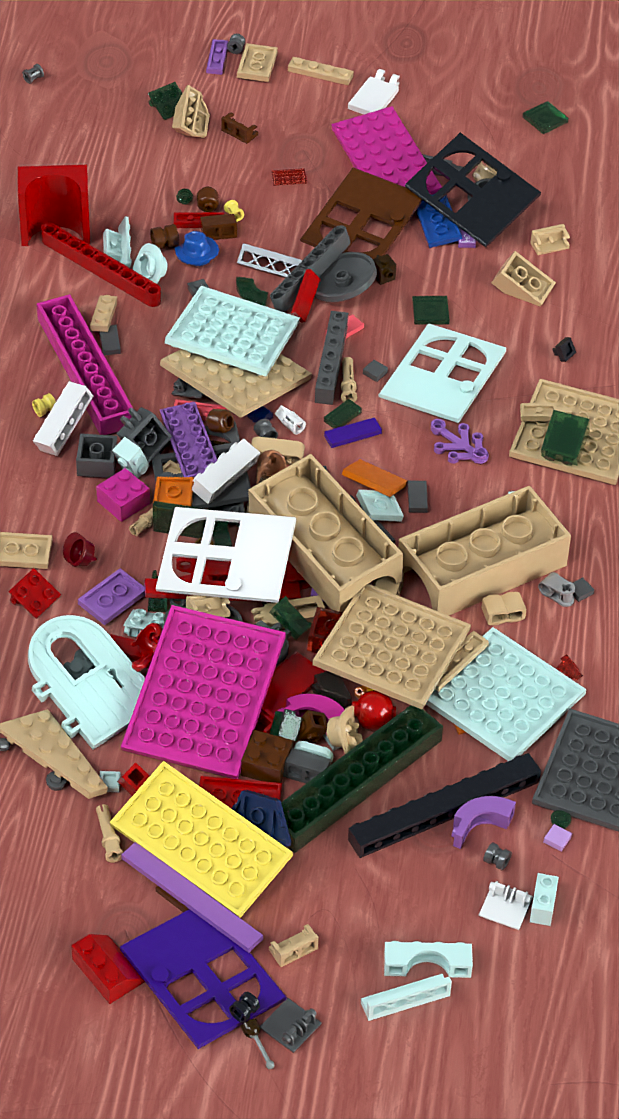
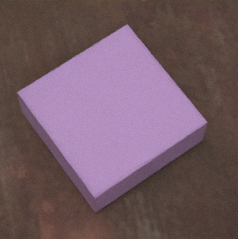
[543,824,572,852]

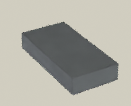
[99,325,121,355]
[408,480,428,513]

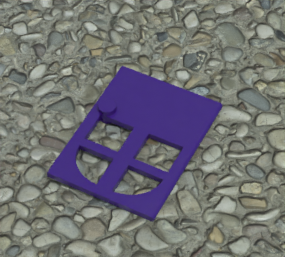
[120,909,287,1049]

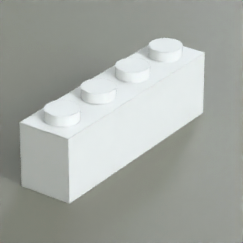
[33,381,94,456]
[192,438,260,504]

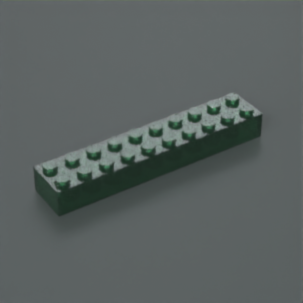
[281,705,443,853]

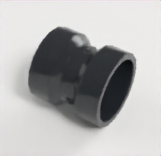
[229,992,260,1023]

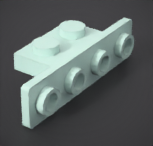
[103,216,132,268]

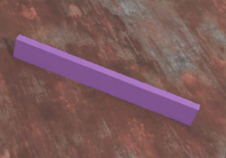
[121,842,263,953]

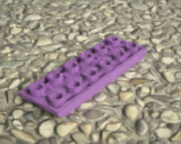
[160,402,217,478]

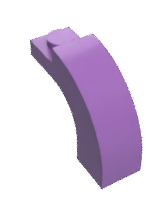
[451,796,516,849]

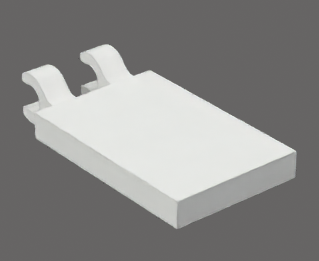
[348,69,400,114]

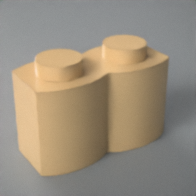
[481,592,526,625]

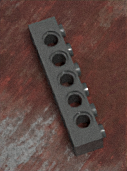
[315,311,349,405]

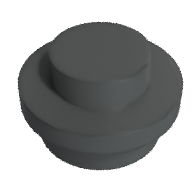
[46,771,67,791]

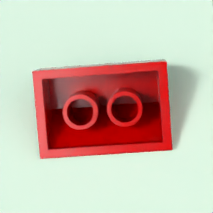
[71,934,145,1004]

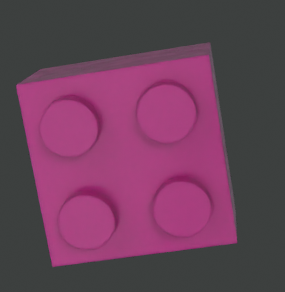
[96,468,150,522]

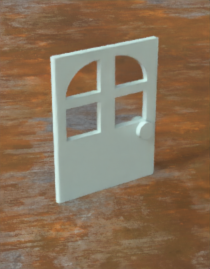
[378,324,506,423]

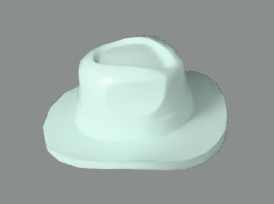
[133,243,167,284]

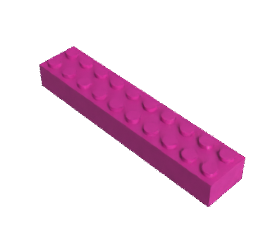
[37,294,133,435]

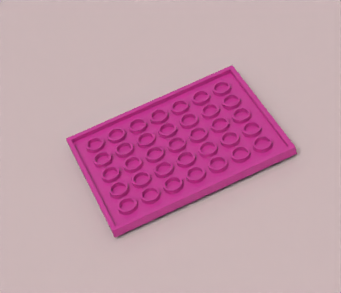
[121,605,286,779]

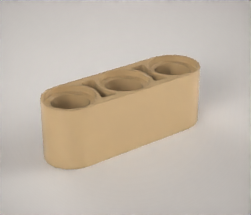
[251,437,305,465]

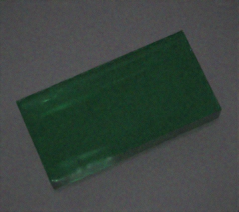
[324,399,362,429]

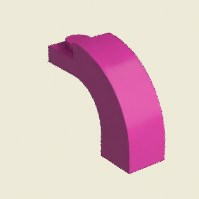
[275,694,344,730]

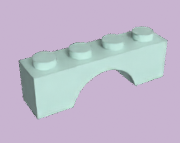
[384,941,473,978]

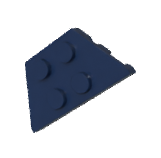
[232,790,291,847]

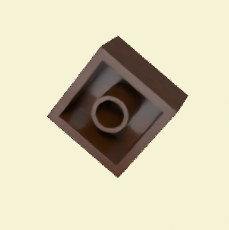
[241,730,293,783]

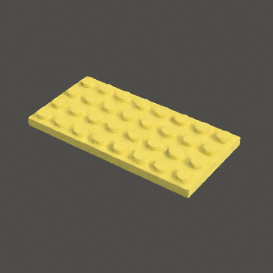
[110,761,293,918]

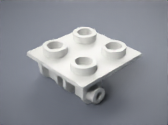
[479,881,533,930]

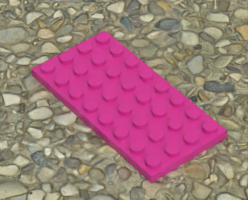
[332,106,442,195]

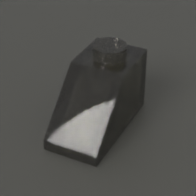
[312,671,352,710]

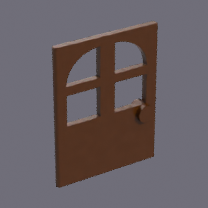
[300,168,423,259]

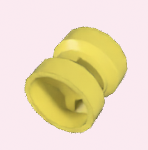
[32,393,56,417]

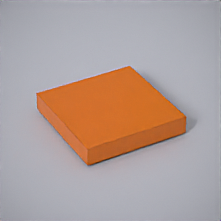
[153,477,194,510]

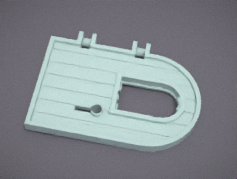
[28,615,145,750]

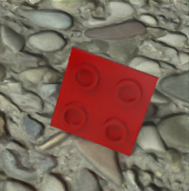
[8,568,61,619]

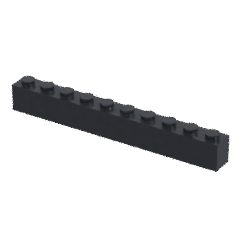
[348,753,541,858]

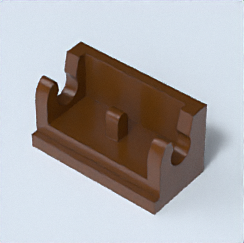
[221,112,258,144]
[200,214,237,240]

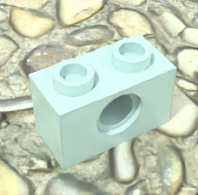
[530,873,559,926]

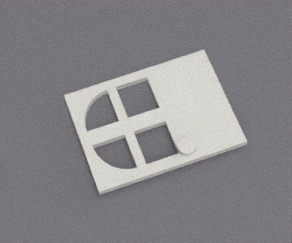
[156,507,296,603]

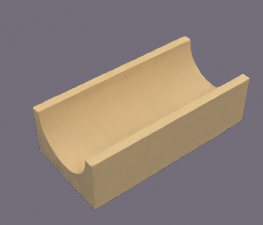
[248,454,403,618]
[398,485,571,616]

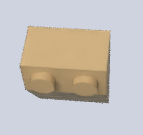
[491,251,556,306]

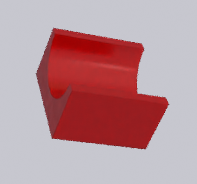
[18,165,90,246]

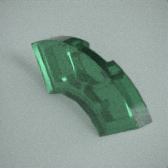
[236,277,268,306]

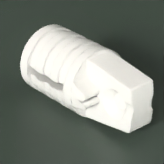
[275,405,306,435]

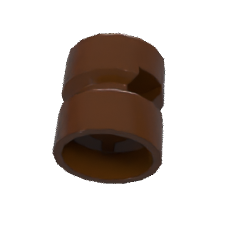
[150,224,179,249]

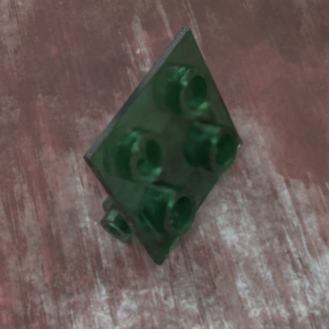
[148,82,182,120]

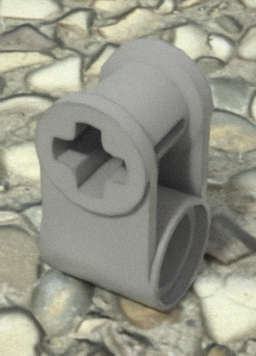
[538,572,575,607]

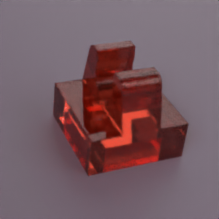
[556,654,583,680]

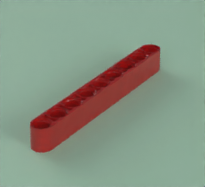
[41,223,161,307]

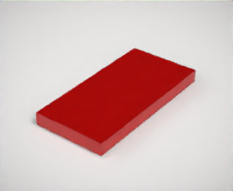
[263,651,326,715]
[199,776,282,809]

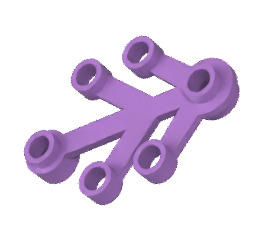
[431,419,489,464]

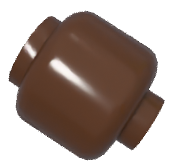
[197,186,219,212]
[206,409,234,433]

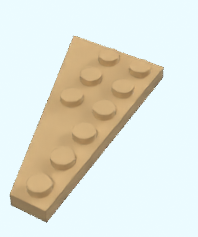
[0,709,108,799]

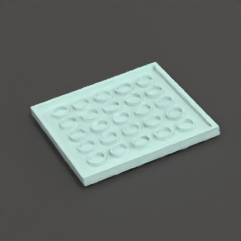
[165,286,300,376]
[426,627,586,761]

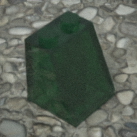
[541,410,590,466]

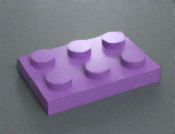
[78,568,145,625]

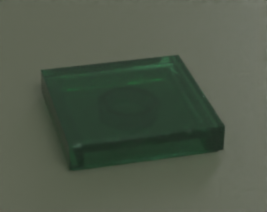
[522,101,569,134]
[412,296,450,324]

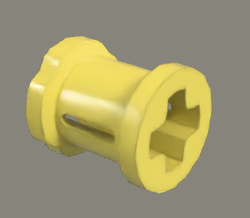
[224,200,245,222]

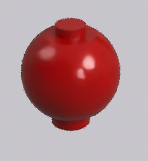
[351,691,396,731]

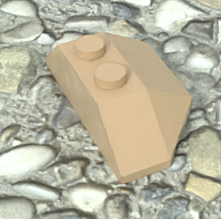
[172,85,210,138]

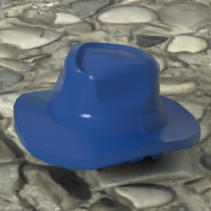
[175,231,219,266]

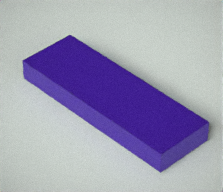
[324,417,382,448]

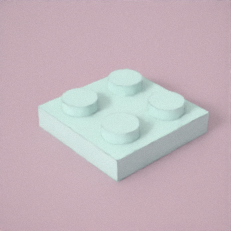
[356,489,404,522]

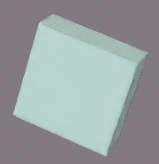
[99,771,121,792]

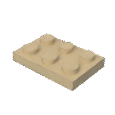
[237,43,278,82]
[0,532,53,569]

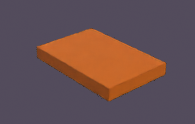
[342,459,408,497]

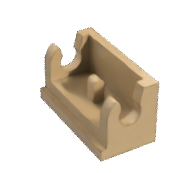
[531,224,570,255]
[186,595,230,618]
[269,924,319,967]

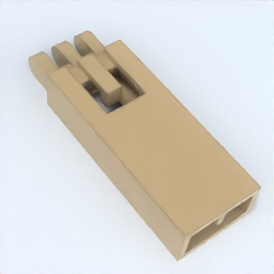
[252,595,327,629]

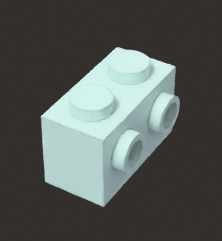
[112,437,150,478]

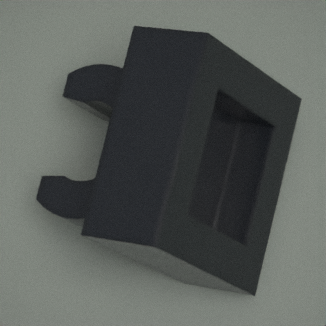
[552,337,576,362]

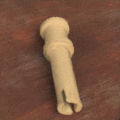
[341,357,357,403]
[96,804,124,863]

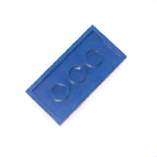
[416,194,462,248]

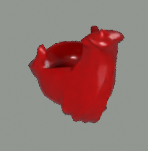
[130,623,163,672]

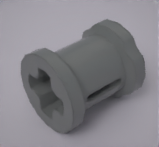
[22,64,44,84]

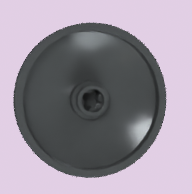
[314,252,377,302]

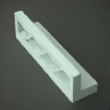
[361,974,452,1021]

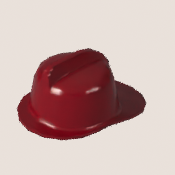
[63,532,97,567]

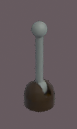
[241,1019,275,1069]

